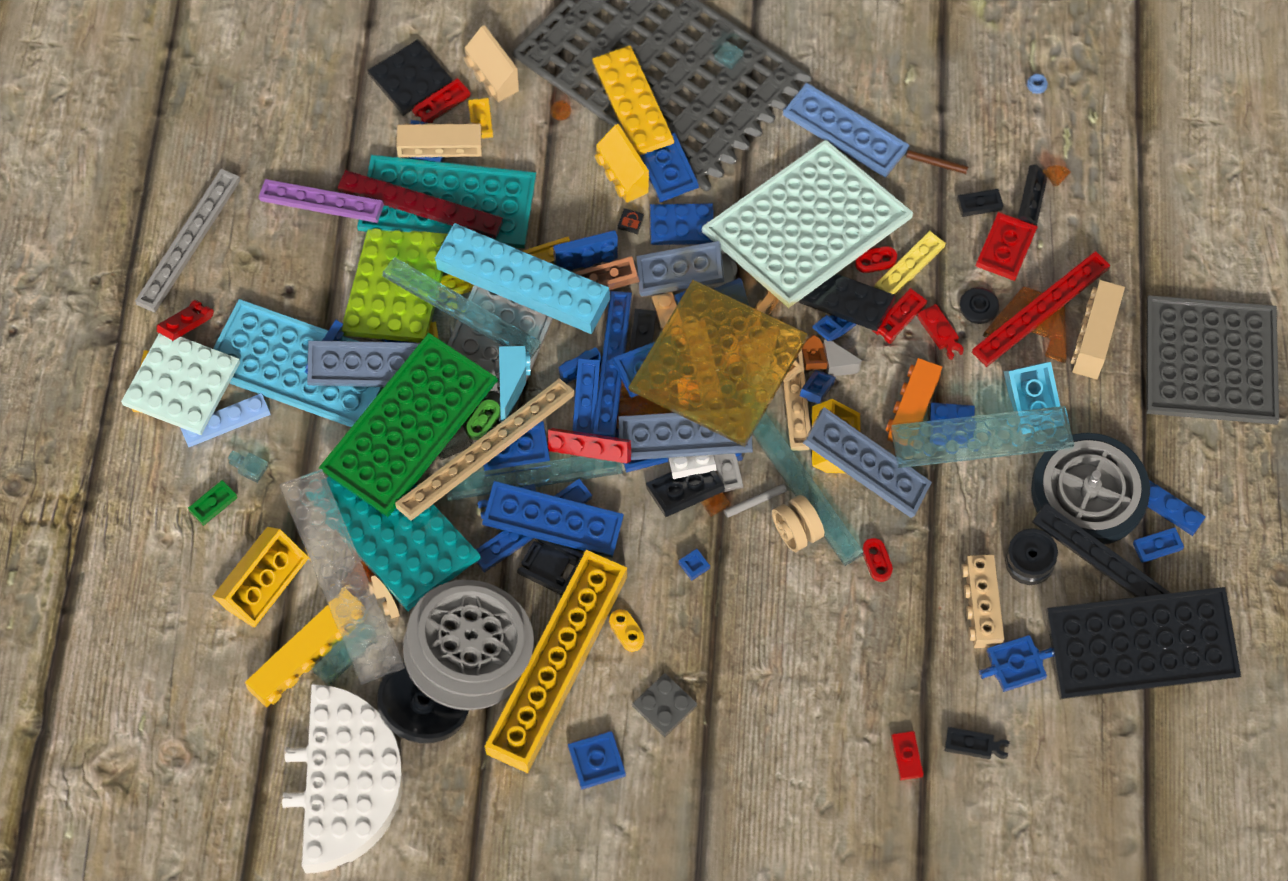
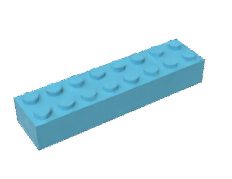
[435,223,610,334]

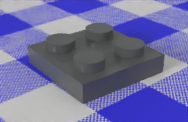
[632,673,697,737]

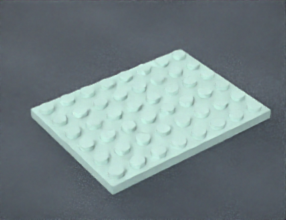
[702,140,913,308]

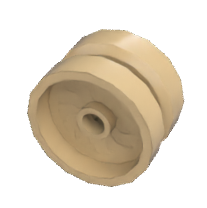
[772,494,824,553]

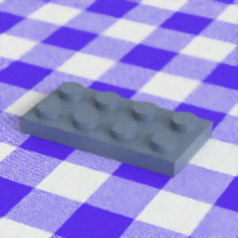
[637,241,724,297]

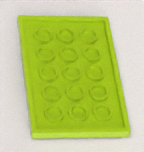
[341,228,448,343]

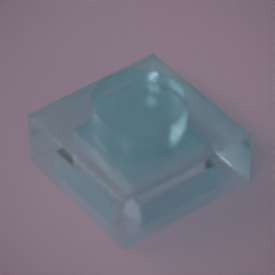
[715,41,743,70]

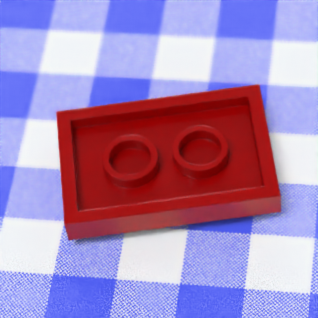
[976,212,1038,281]

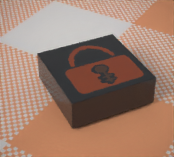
[618,208,644,235]

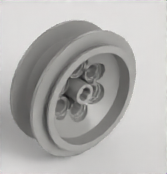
[403,580,534,710]

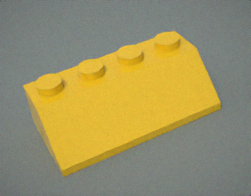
[212,527,309,627]

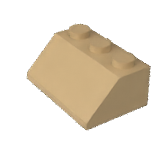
[464,25,519,102]

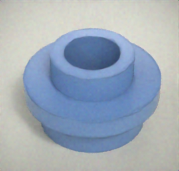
[1027,74,1048,94]

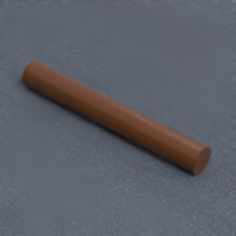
[906,150,969,174]

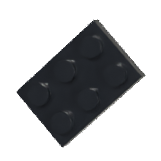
[646,470,725,518]

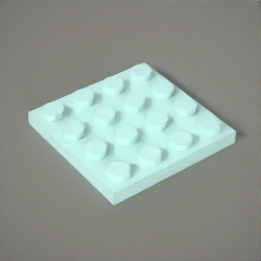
[121,333,240,435]

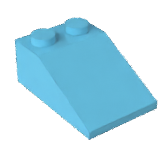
[499,346,530,422]
[1003,362,1065,435]

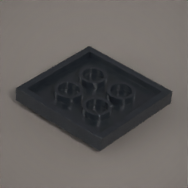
[368,39,453,116]

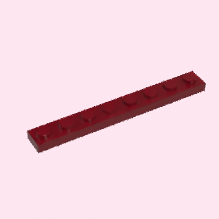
[338,170,503,239]

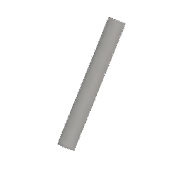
[724,484,787,518]

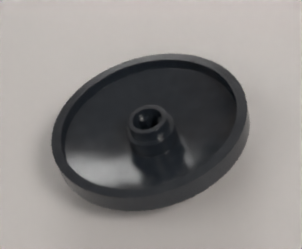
[377,662,469,744]

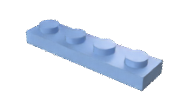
[180,393,270,448]

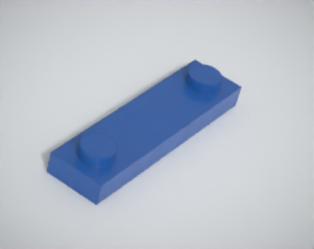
[572,359,600,434]

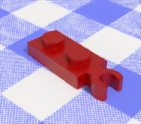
[917,304,964,360]

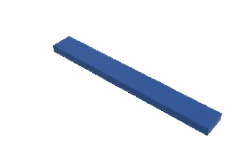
[593,291,632,437]

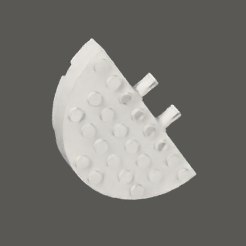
[282,684,403,873]

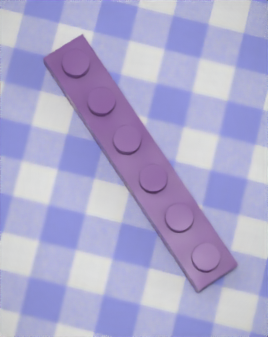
[258,179,384,223]

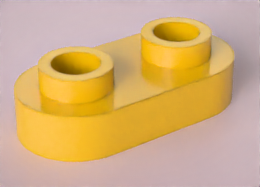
[609,609,644,652]

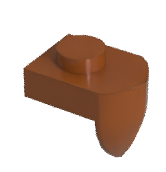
[802,335,828,370]

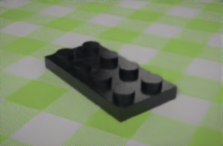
[799,274,895,332]

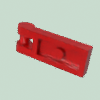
[412,78,471,123]
[873,288,927,344]
[157,300,214,341]

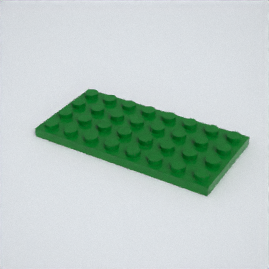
[318,333,498,517]

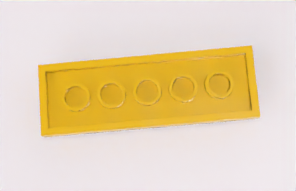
[592,45,674,156]

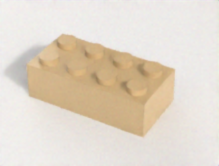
[1071,280,1125,379]

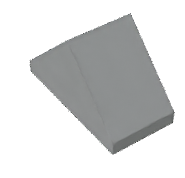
[823,339,862,376]

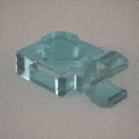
[228,451,269,483]

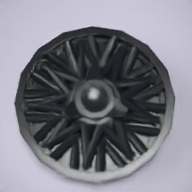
[959,287,1000,324]

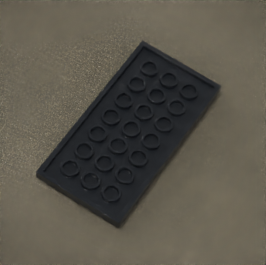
[1045,587,1241,700]

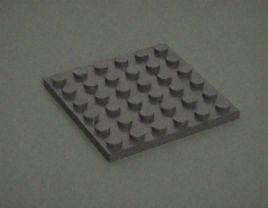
[1146,295,1279,425]

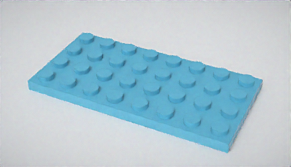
[213,299,383,427]

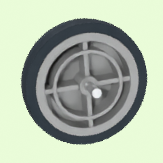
[1031,433,1150,545]

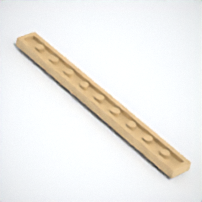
[395,378,575,520]

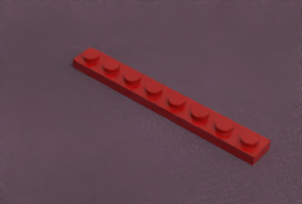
[972,251,1110,367]

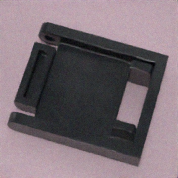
[517,539,583,596]

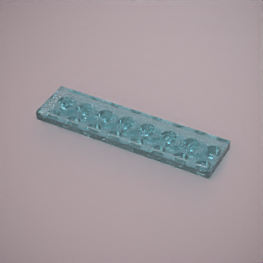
[891,406,1074,468]

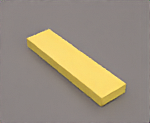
[874,231,946,295]

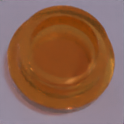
[551,100,571,121]

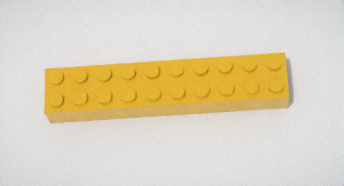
[485,550,627,773]

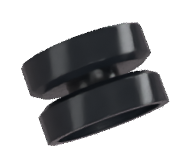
[1005,528,1058,585]

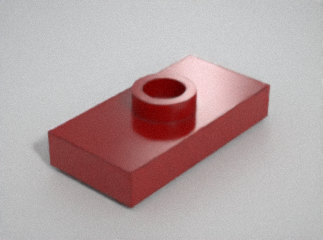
[891,731,923,781]

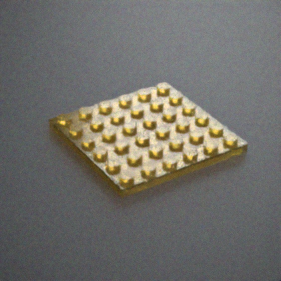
[628,280,808,447]

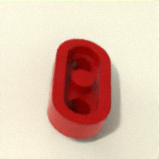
[855,246,897,273]
[862,538,893,582]

